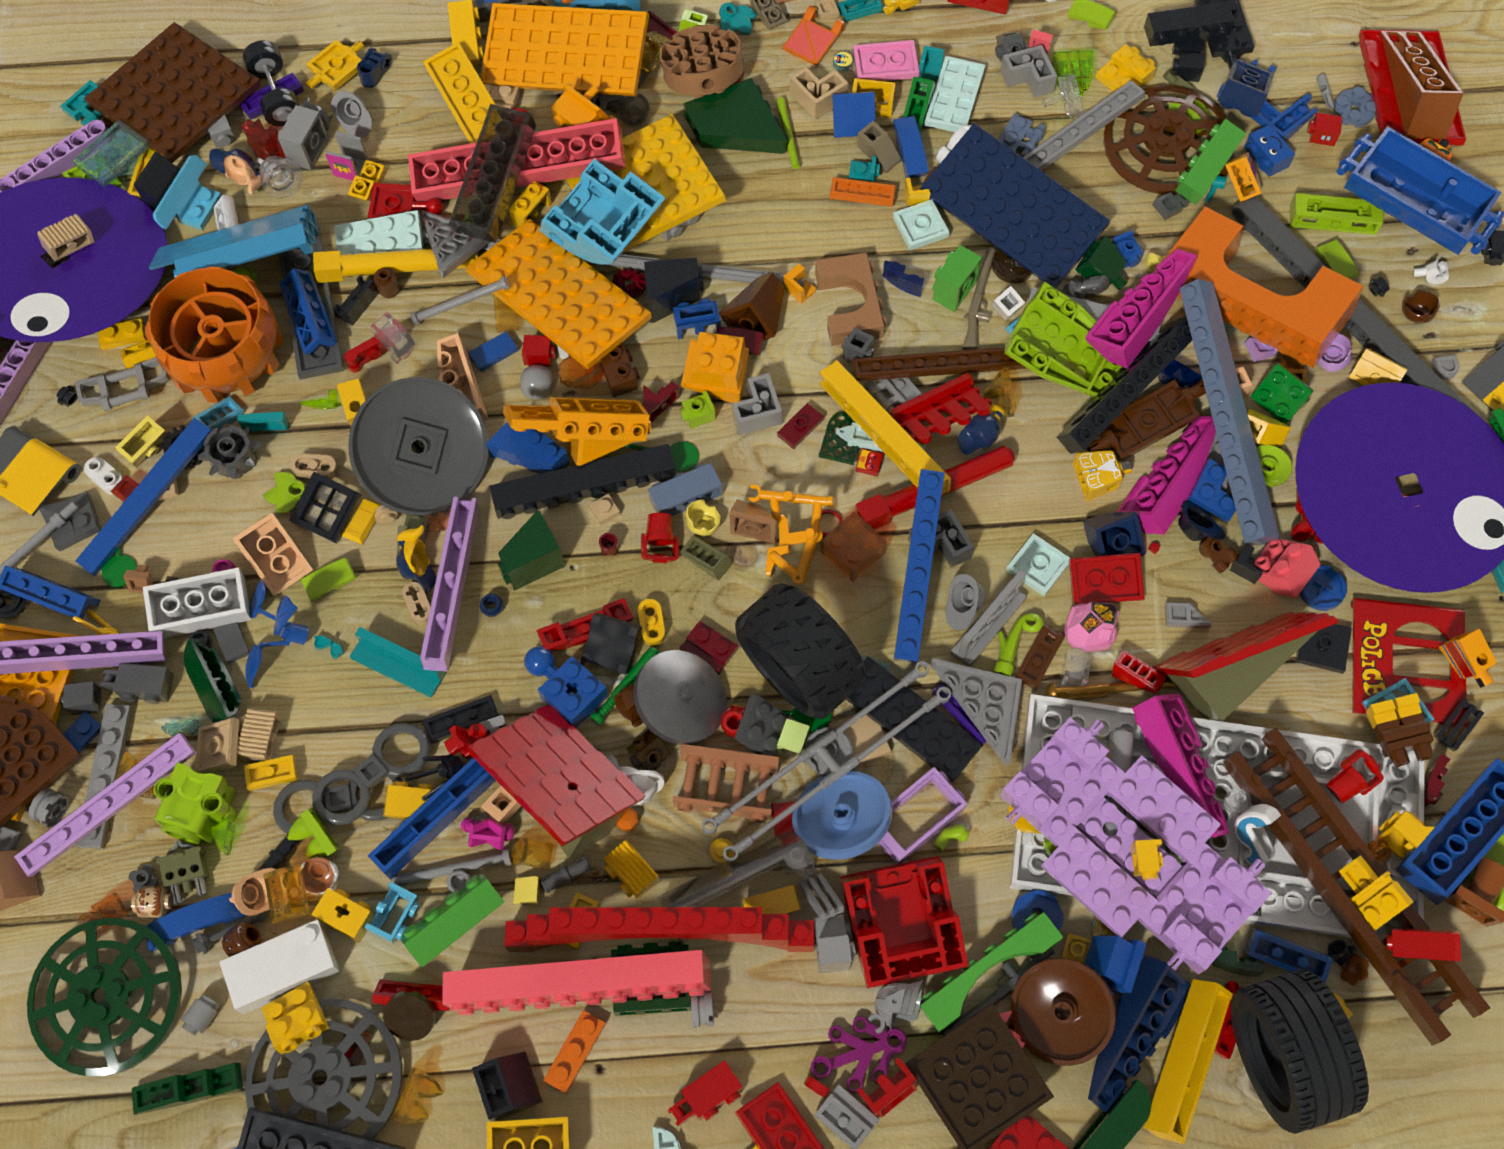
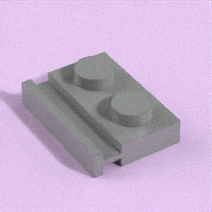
[814,1084,879,1149]

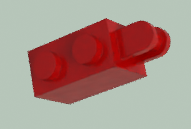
[667,1060,743,1126]

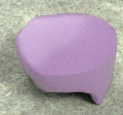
[1318,333,1352,372]

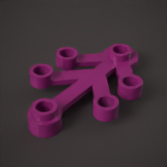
[810,1016,907,1093]

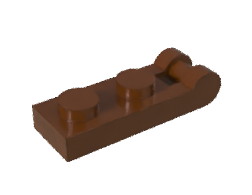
[1016,624,1065,690]

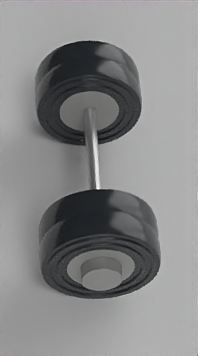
[243,40,300,127]

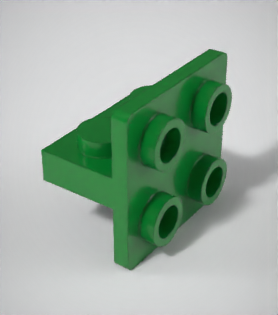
[1251,363,1313,424]

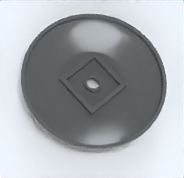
[348,377,488,516]

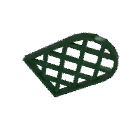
[819,411,859,465]

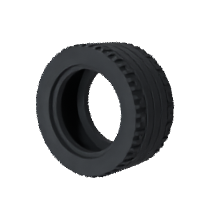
[1231,969,1369,1134]

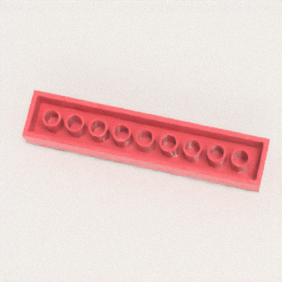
[408,118,626,202]
[443,950,711,1016]

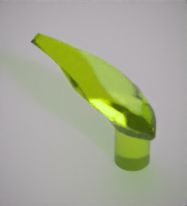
[300,389,342,410]

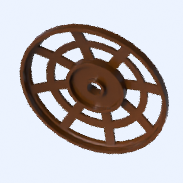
[1103,85,1225,194]

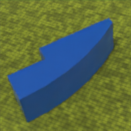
[893,116,929,179]

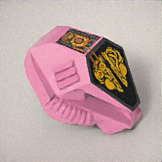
[1064,602,1119,652]

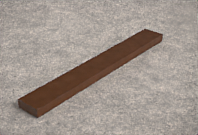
[852,347,1028,381]

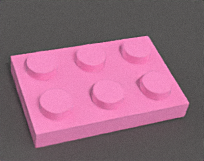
[853,40,919,81]

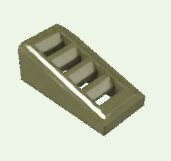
[679,535,732,580]

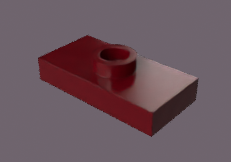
[777,403,824,449]

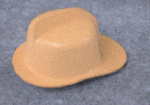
[229,868,288,916]

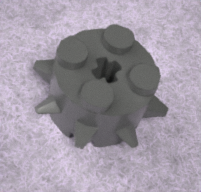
[198,423,261,479]

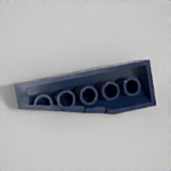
[1088,955,1191,1113]

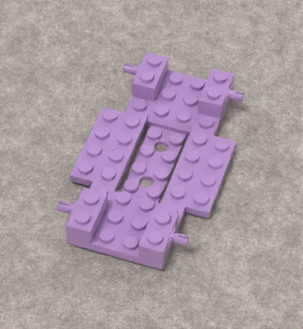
[1000,717,1272,974]

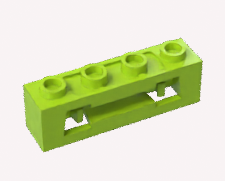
[1290,193,1383,235]

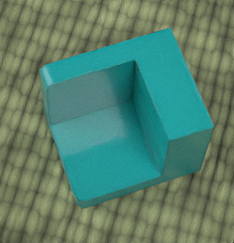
[919,45,944,81]

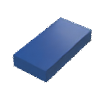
[468,332,518,372]

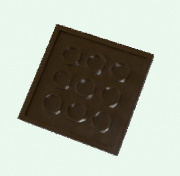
[905,1004,1054,1149]

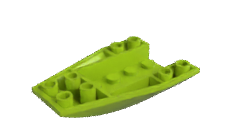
[1005,282,1125,397]

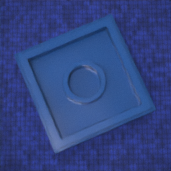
[832,91,876,138]

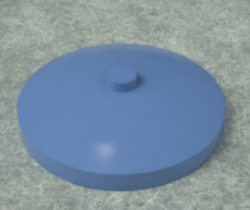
[792,771,892,860]

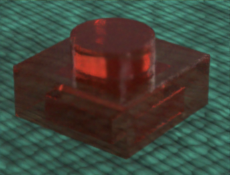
[110,475,139,503]

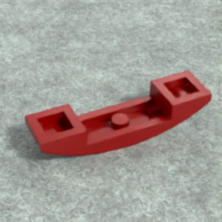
[536,598,634,652]

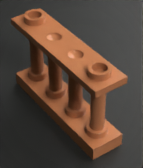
[672,744,779,823]

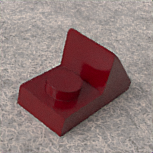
[643,381,680,423]

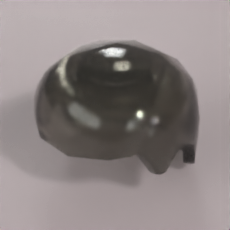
[617,93,650,127]

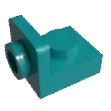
[849,155,880,182]

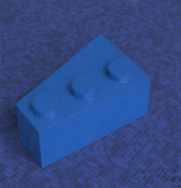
[485,422,570,474]

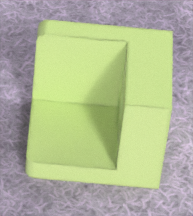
[777,719,810,753]

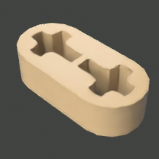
[402,582,431,625]

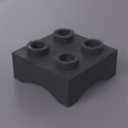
[581,613,642,675]

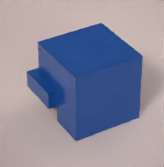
[1084,936,1146,993]

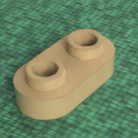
[290,454,338,479]

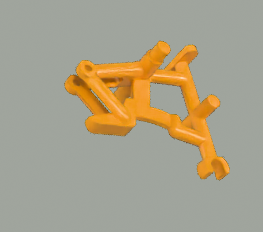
[748,484,837,585]

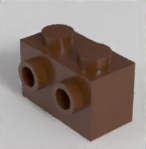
[599,343,640,398]

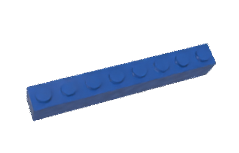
[893,469,945,663]

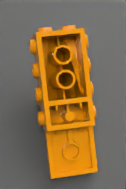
[503,397,651,466]

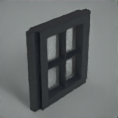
[288,472,362,544]

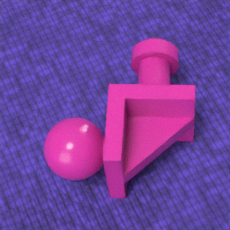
[461,817,515,851]

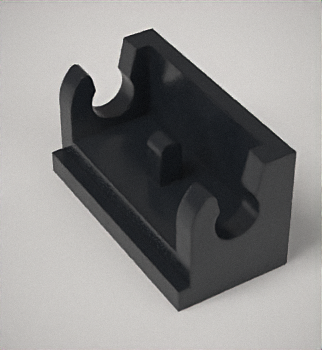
[333,275,378,326]

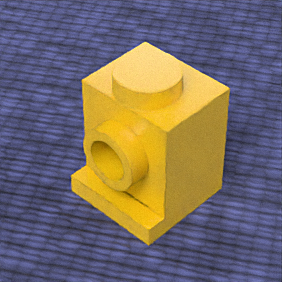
[1130,839,1163,880]

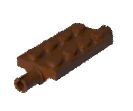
[1087,379,1206,461]

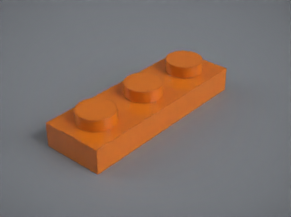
[543,1010,606,1095]

